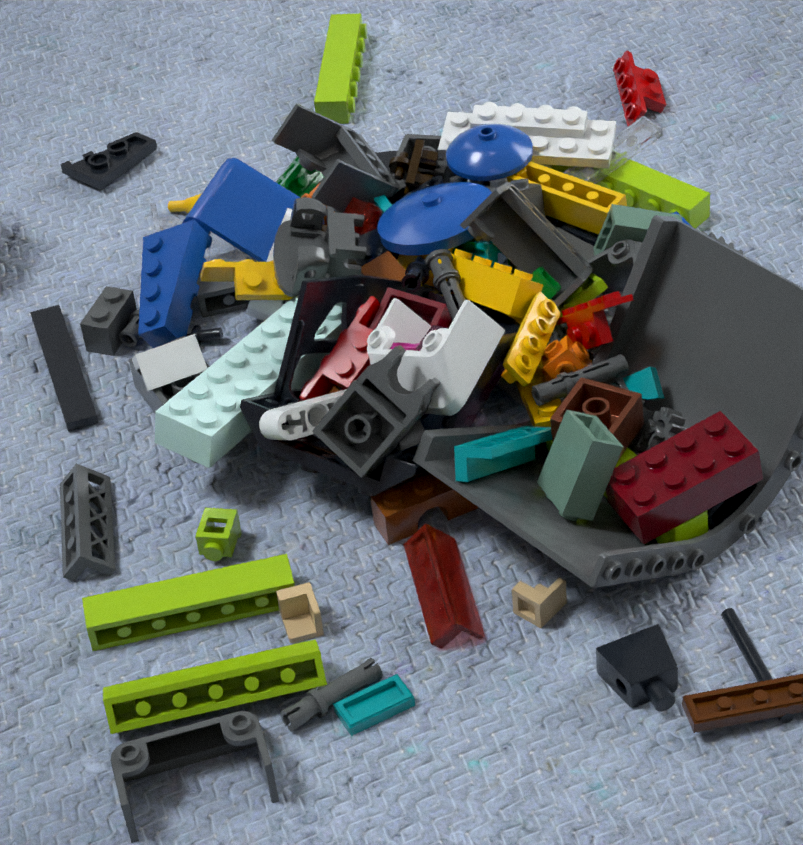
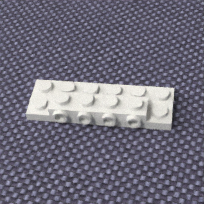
[438,102,616,168]

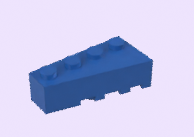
[138,220,213,348]

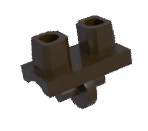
[389,139,438,196]

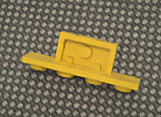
[200,259,293,300]
[501,292,561,387]

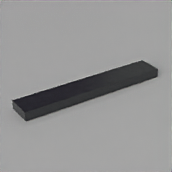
[30,305,98,431]

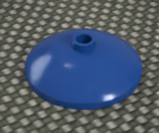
[446,124,533,181]

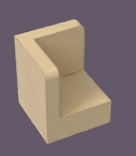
[512,577,567,628]
[276,582,324,644]

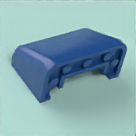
[182,158,324,262]

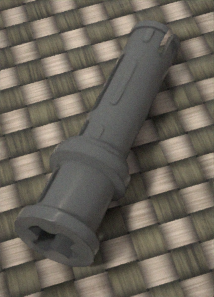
[425,249,465,320]

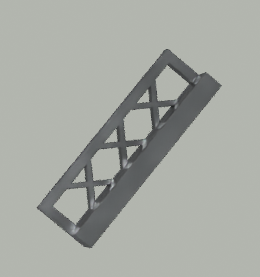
[60,463,116,582]

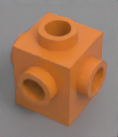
[542,335,592,381]

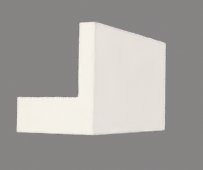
[132,334,207,391]

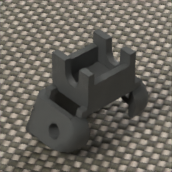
[273,197,366,297]

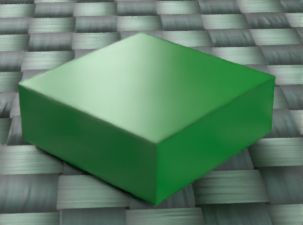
[531,267,562,299]

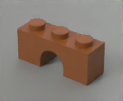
[370,473,478,545]

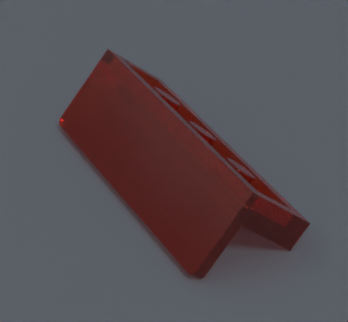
[403,524,485,649]

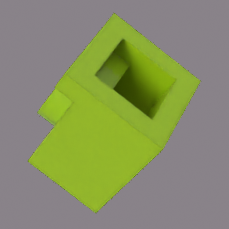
[195,507,242,561]

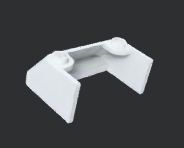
[367,298,505,416]

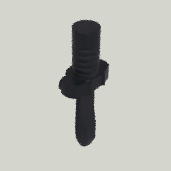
[186,325,223,347]

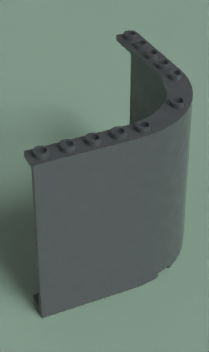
[413,215,803,588]

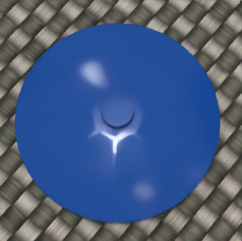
[377,182,492,255]

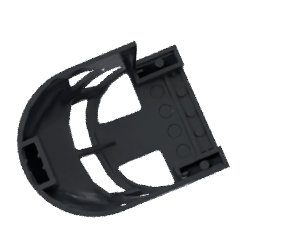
[240,275,521,496]

